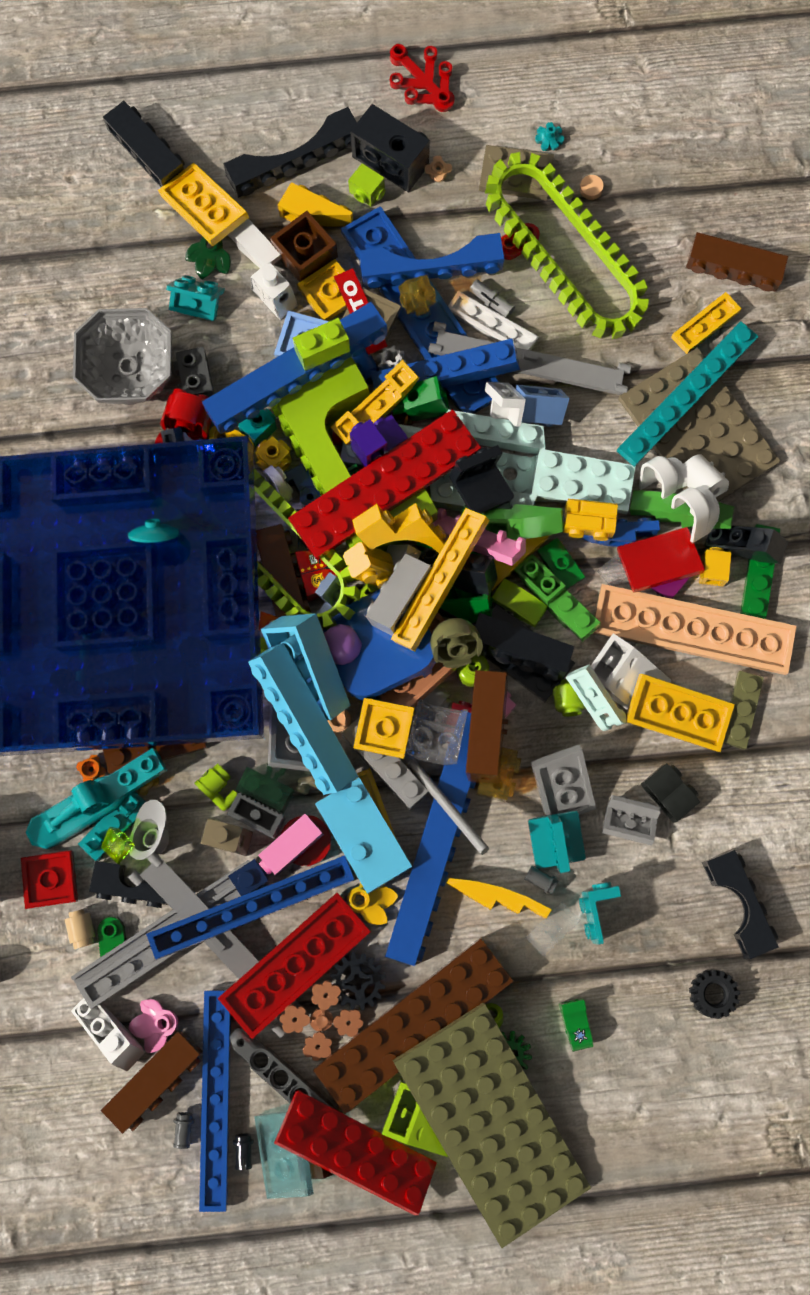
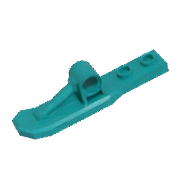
[25,748,168,849]

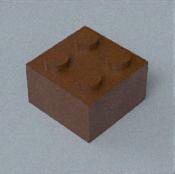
[270,211,338,282]

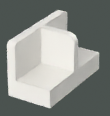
[485,382,526,427]

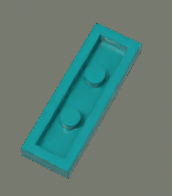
[78,791,146,861]

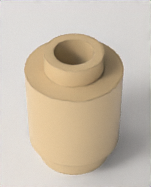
[65,909,96,949]

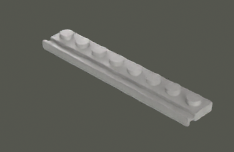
[71,860,266,1009]

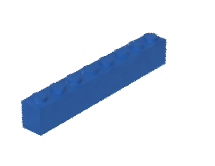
[202,302,387,434]
[146,855,354,960]

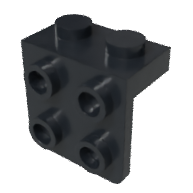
[449,445,514,514]

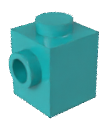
[238,408,277,448]

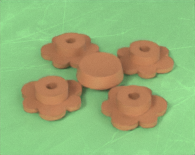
[280,980,363,1061]

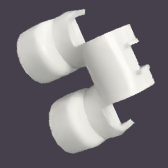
[639,454,729,543]

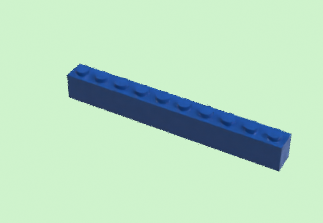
[385,710,476,966]

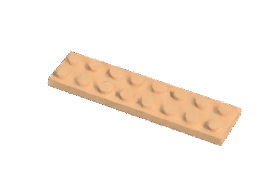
[593,584,796,675]

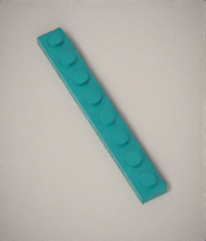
[617,321,759,467]

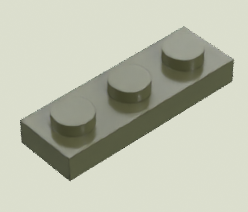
[723,671,764,750]

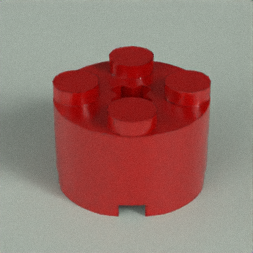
[160,388,212,441]

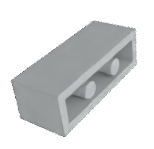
[366,553,432,636]

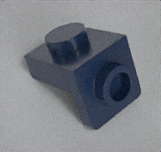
[229,859,268,896]

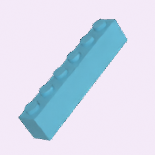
[248,643,358,795]

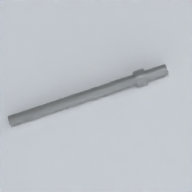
[401,753,489,855]

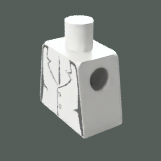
[251,263,298,320]

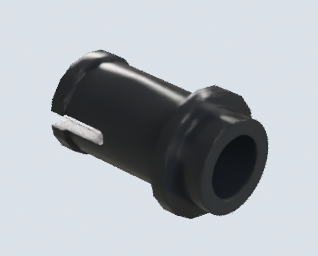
[233,1133,254,1170]

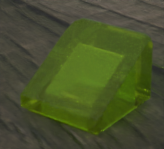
[101,827,135,864]

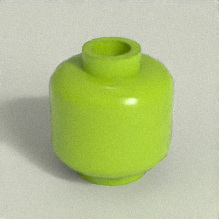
[457,654,489,687]
[553,679,586,717]

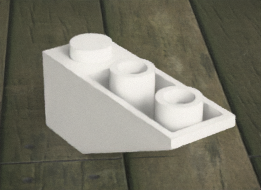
[71,998,146,1071]

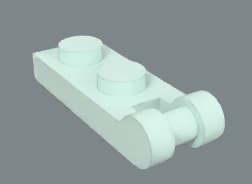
[566,664,627,731]

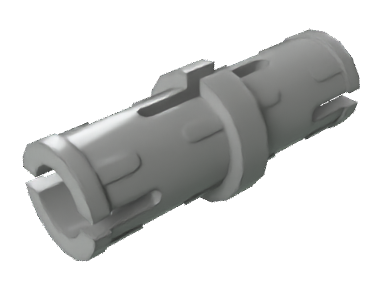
[469,279,515,318]

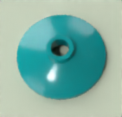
[128,519,179,543]

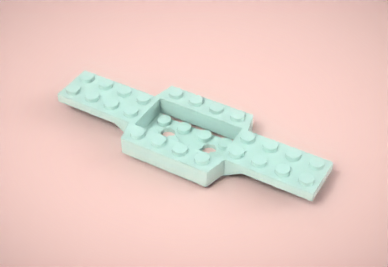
[341,409,635,514]

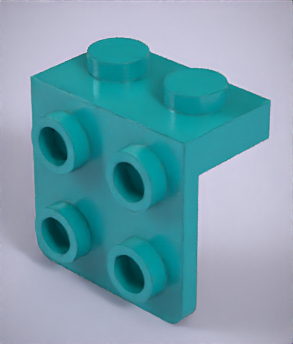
[579,882,621,945]

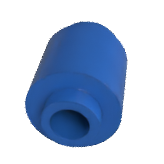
[352,349,379,385]

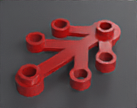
[390,44,455,112]

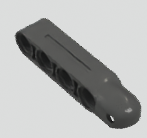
[230,1028,334,1109]

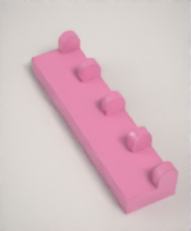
[433,508,526,566]

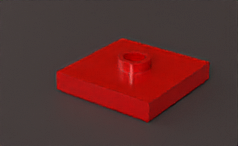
[20,850,78,909]

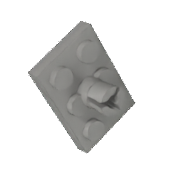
[530,745,596,816]

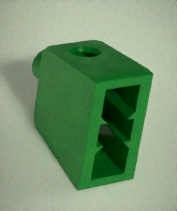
[392,376,450,421]

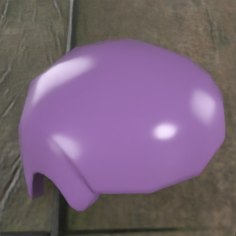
[324,624,362,665]

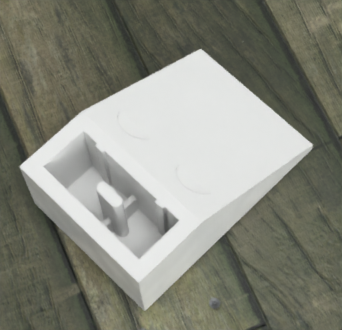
[591,633,671,710]

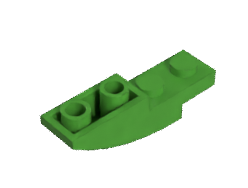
[462,504,564,540]
[514,554,601,642]

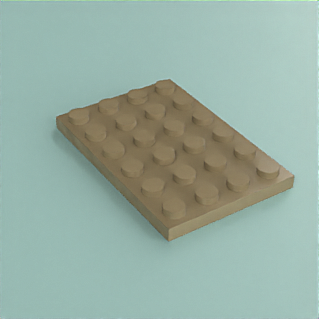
[618,347,780,502]

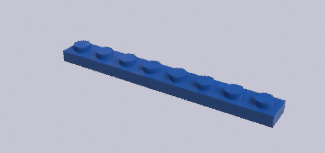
[199,990,231,1212]

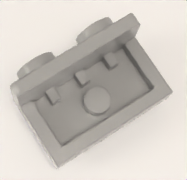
[602,795,661,846]

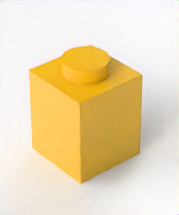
[699,547,731,587]

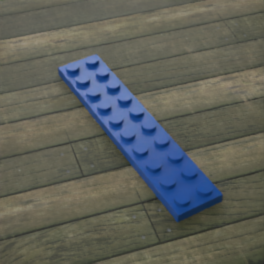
[341,206,498,414]

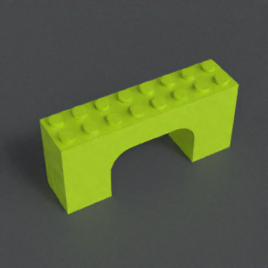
[270,356,438,552]

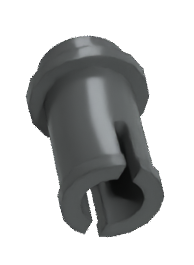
[524,866,558,894]
[173,1112,195,1149]

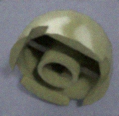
[430,618,483,668]

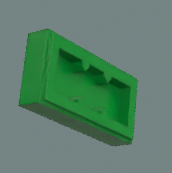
[537,537,585,590]

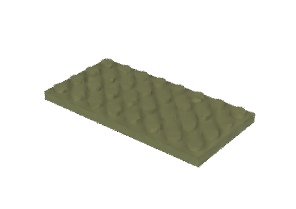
[392,1003,591,1248]

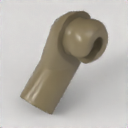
[296,775,318,794]

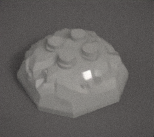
[73,308,172,405]

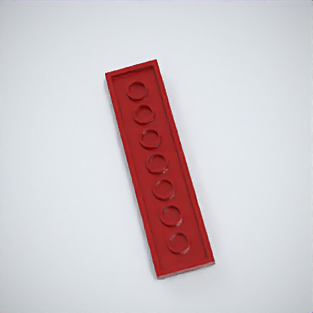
[288,409,481,560]

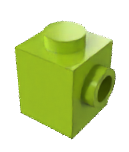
[348,163,386,207]

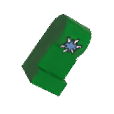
[558,998,593,1052]

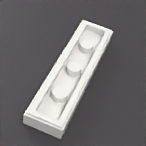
[448,291,539,351]

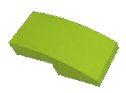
[492,578,548,627]

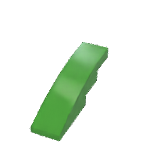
[629,490,734,529]

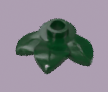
[185,237,231,280]

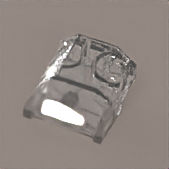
[407,700,468,765]

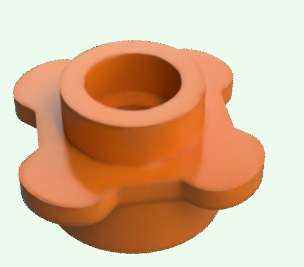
[76,755,106,782]

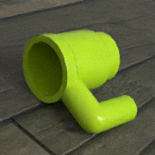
[194,763,237,811]

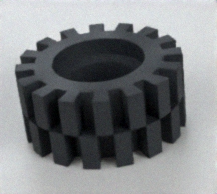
[689,970,740,1019]

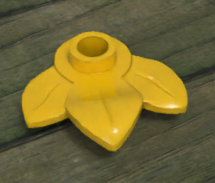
[347,882,398,925]

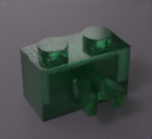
[235,764,295,814]

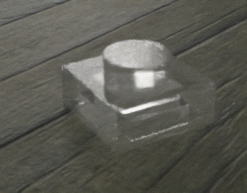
[597,555,627,587]

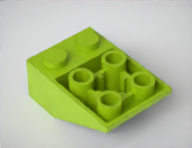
[382,1078,448,1157]

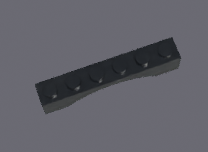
[223,107,357,198]

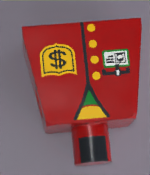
[295,549,348,602]

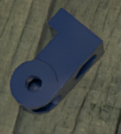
[284,463,321,508]

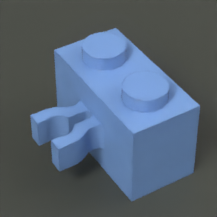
[516,385,570,427]

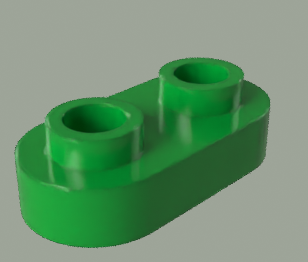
[97,917,126,957]

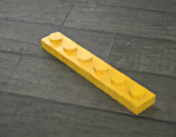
[391,508,490,652]

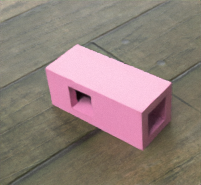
[258,814,324,876]

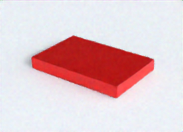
[617,527,705,593]

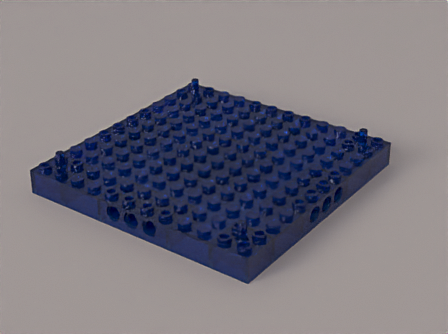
[0,436,264,756]

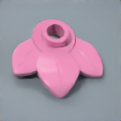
[129,999,178,1053]

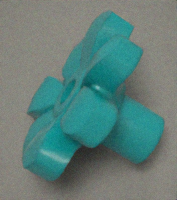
[535,122,564,151]

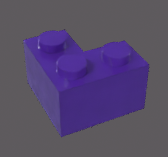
[350,415,408,467]

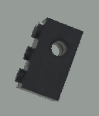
[350,104,430,193]

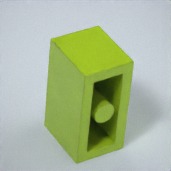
[292,318,350,371]

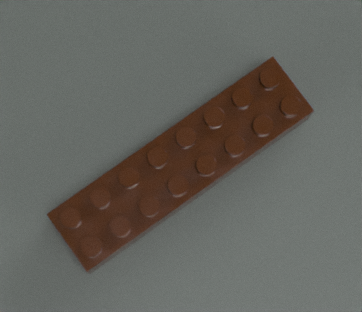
[313,938,513,1114]

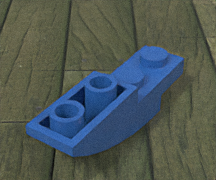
[563,514,660,547]

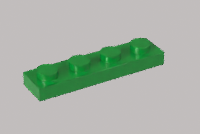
[740,524,780,619]

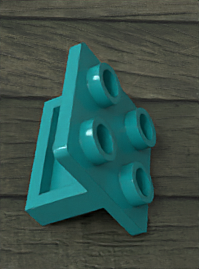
[166,275,225,321]
[528,810,586,873]

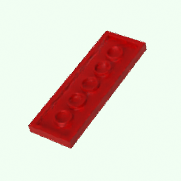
[218,893,371,1039]
[274,1090,437,1216]

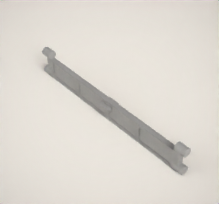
[428,322,631,395]
[128,852,307,1038]

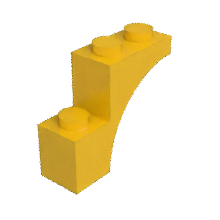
[352,503,447,554]

